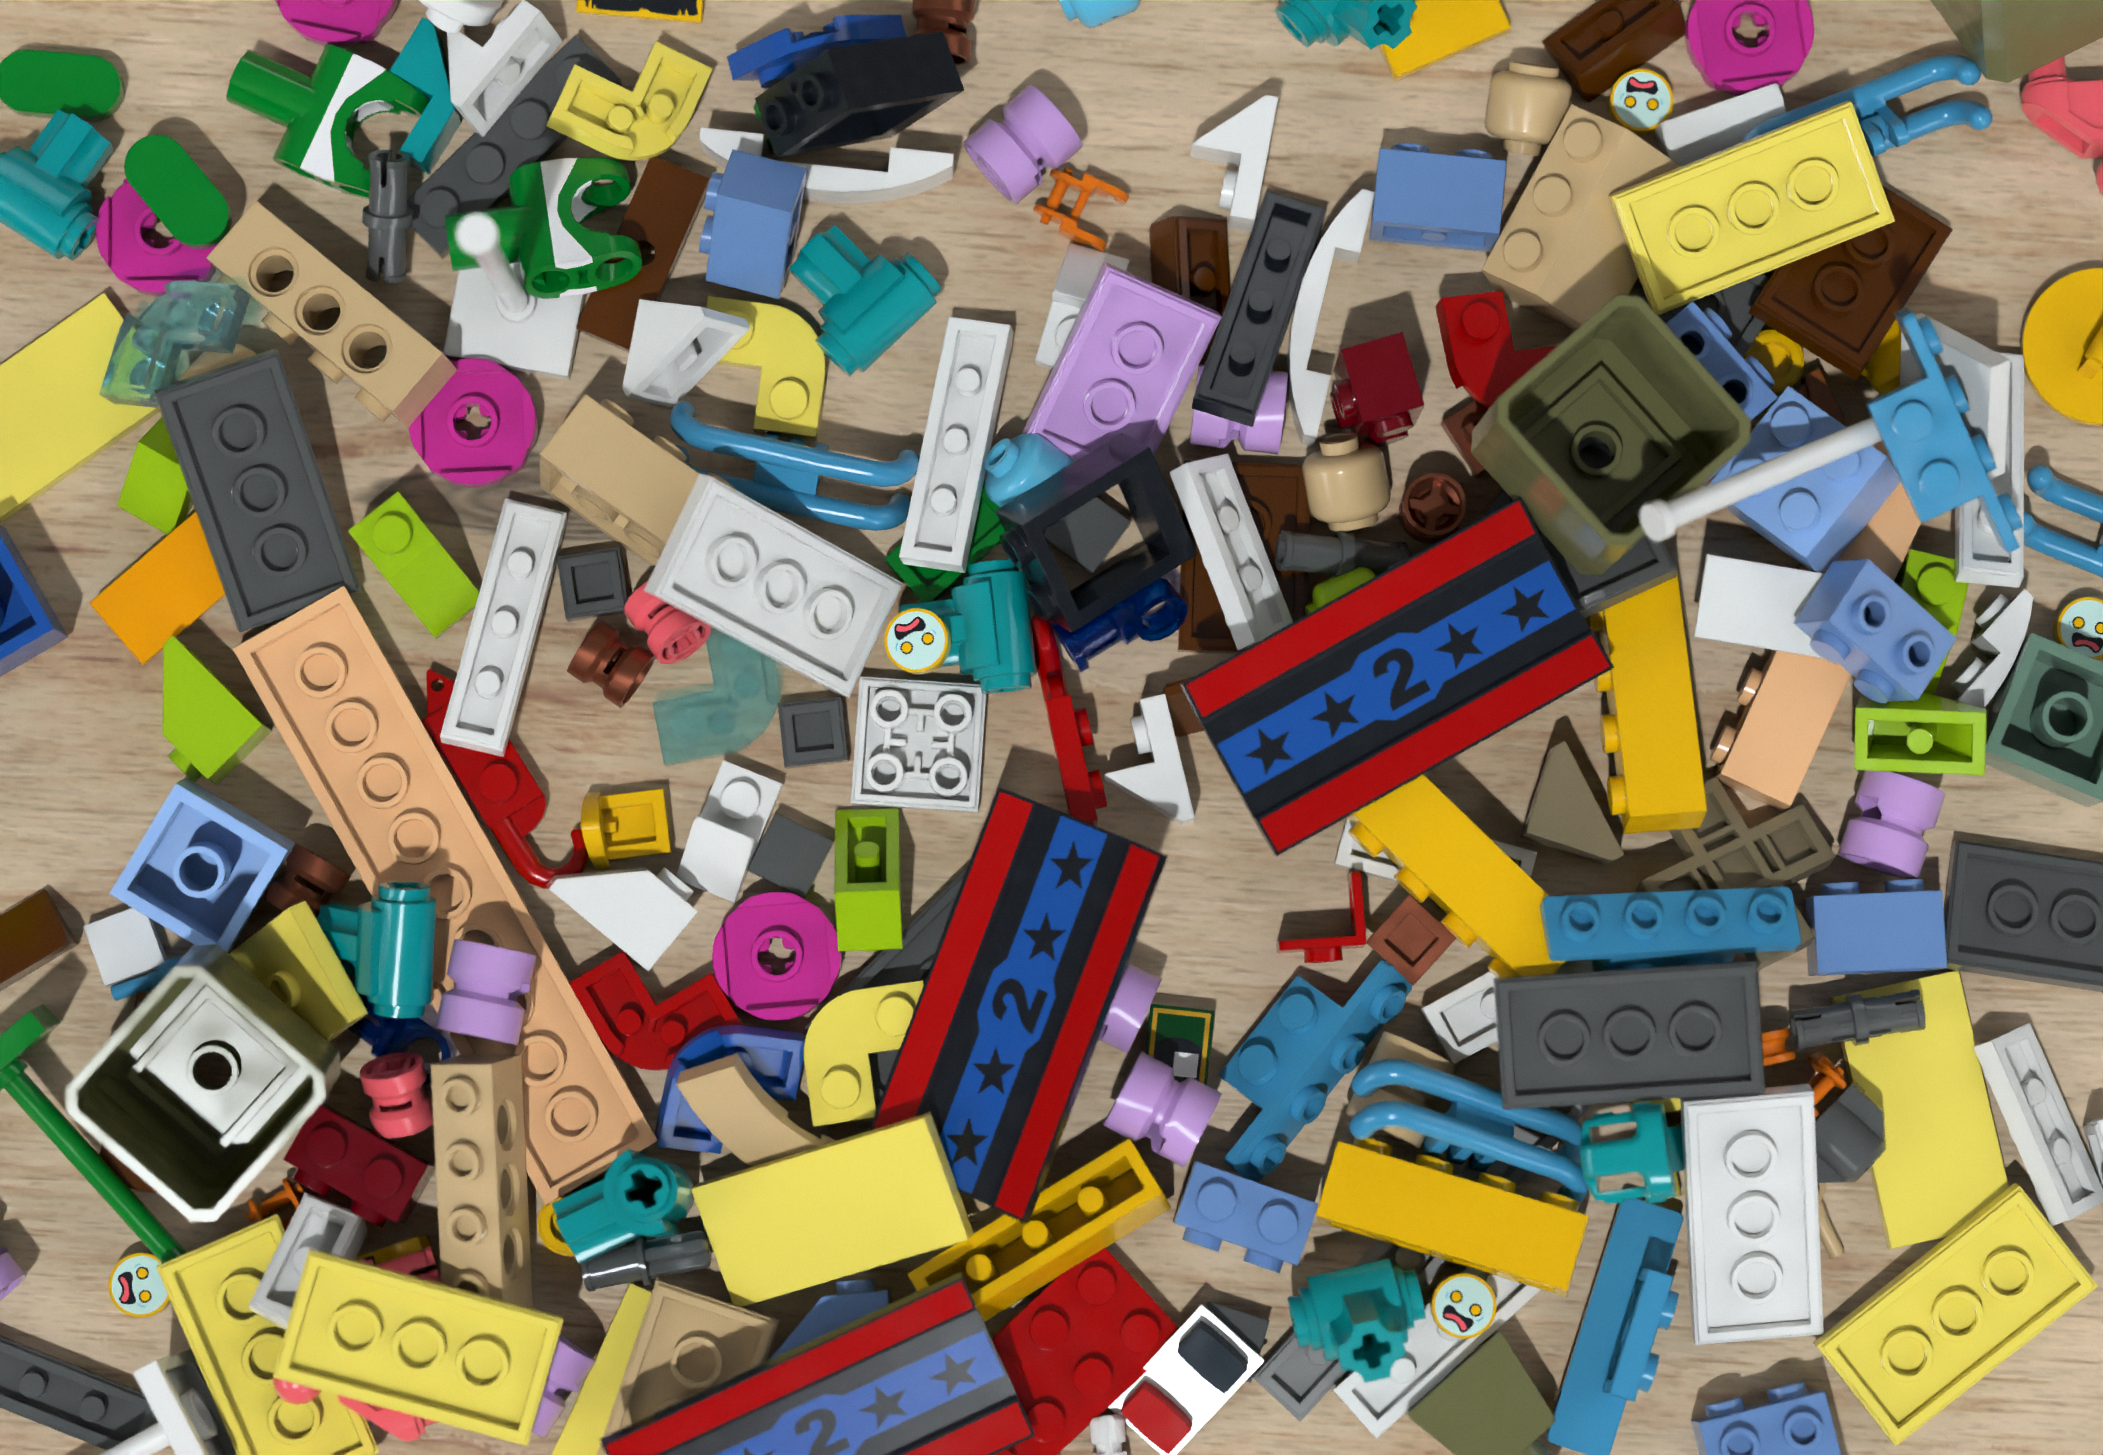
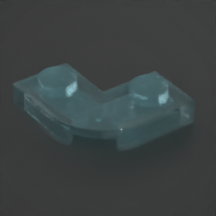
[99,281,251,408]
[652,627,780,767]

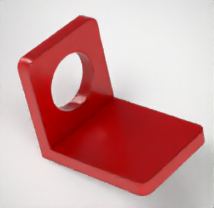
[1276,871,1366,963]

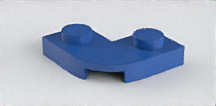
[727,15,906,88]
[655,1025,805,1154]

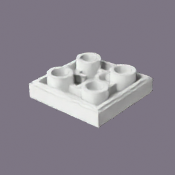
[851,676,987,813]

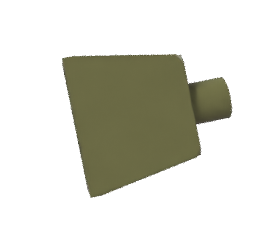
[1405,1330,1556,1455]

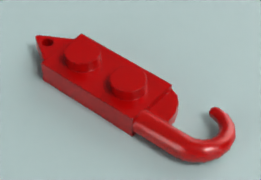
[1031,614,1107,825]
[422,669,588,889]

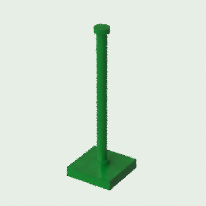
[0,1004,187,1263]

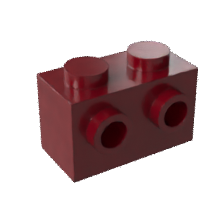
[1330,332,1425,447]
[283,1104,436,1228]

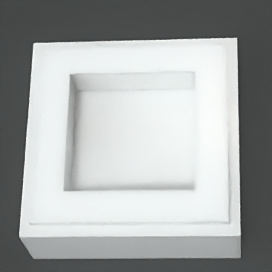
[83,908,167,987]

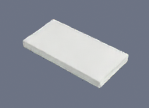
[644,474,903,698]
[1680,1084,1824,1345]

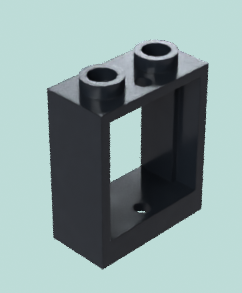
[755,31,964,158]
[995,433,1198,633]

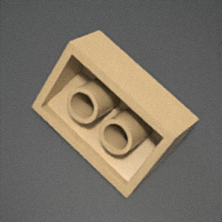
[1482,104,1681,330]
[539,394,737,568]

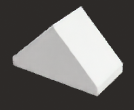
[622,299,751,409]

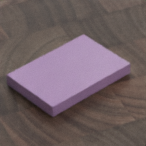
[1022,262,1222,460]

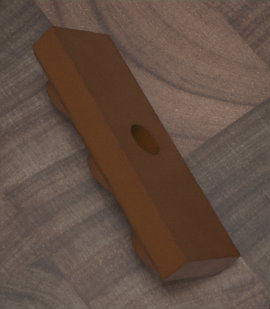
[576,157,710,352]

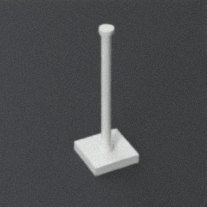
[443,214,586,380]
[1640,313,2010,542]
[99,1349,237,1455]

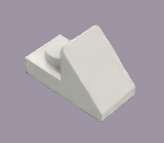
[447,0,563,137]
[1190,95,1278,232]
[1035,243,1130,370]
[1104,694,1195,826]
[676,760,783,903]

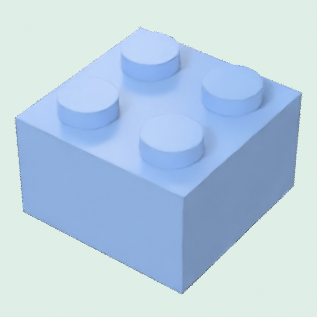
[1709,386,1901,574]
[109,777,296,954]

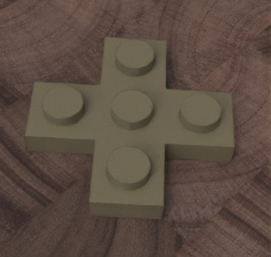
[1635,776,1836,971]

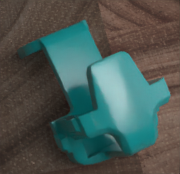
[1579,1102,1684,1204]

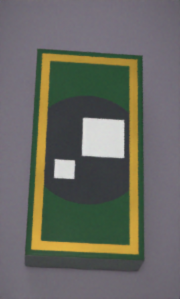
[1145,1004,1214,1139]

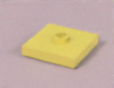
[229,901,368,1042]

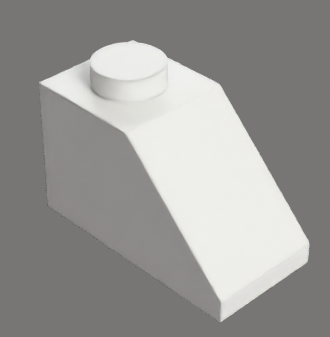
[546,867,698,971]

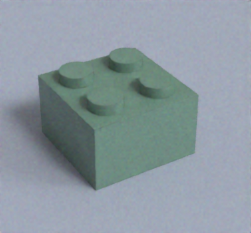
[1986,633,2103,807]

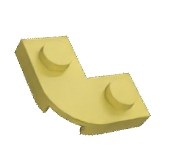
[546,41,713,161]
[706,296,826,440]
[804,980,924,1127]

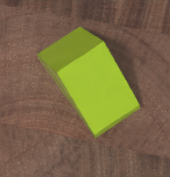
[117,417,193,535]

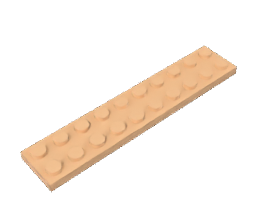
[233,586,658,1205]

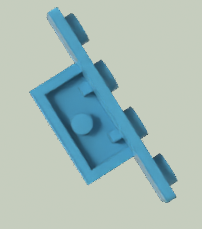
[1865,308,2023,553]
[1540,887,1801,971]
[1218,959,1412,1183]
[1546,1198,1683,1455]

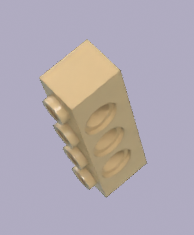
[206,201,458,427]
[431,1054,533,1308]

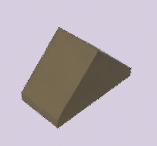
[1520,741,1624,865]

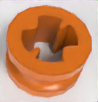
[1761,1028,1797,1066]

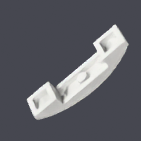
[699,127,955,204]
[1287,189,1375,446]

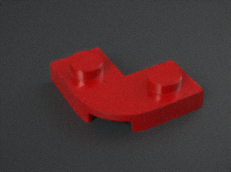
[1435,291,1558,409]
[569,951,743,1071]

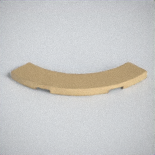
[676,1053,1004,1224]

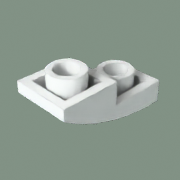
[1951,589,2034,708]

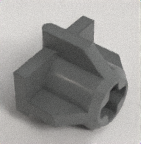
[1815,1083,1886,1183]

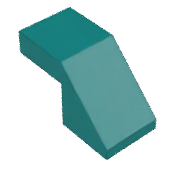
[389,17,462,175]

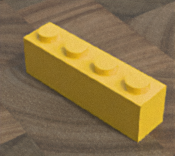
[1586,565,1707,834]
[1347,775,1566,978]
[1316,1137,1589,1297]
[907,1138,1172,1322]

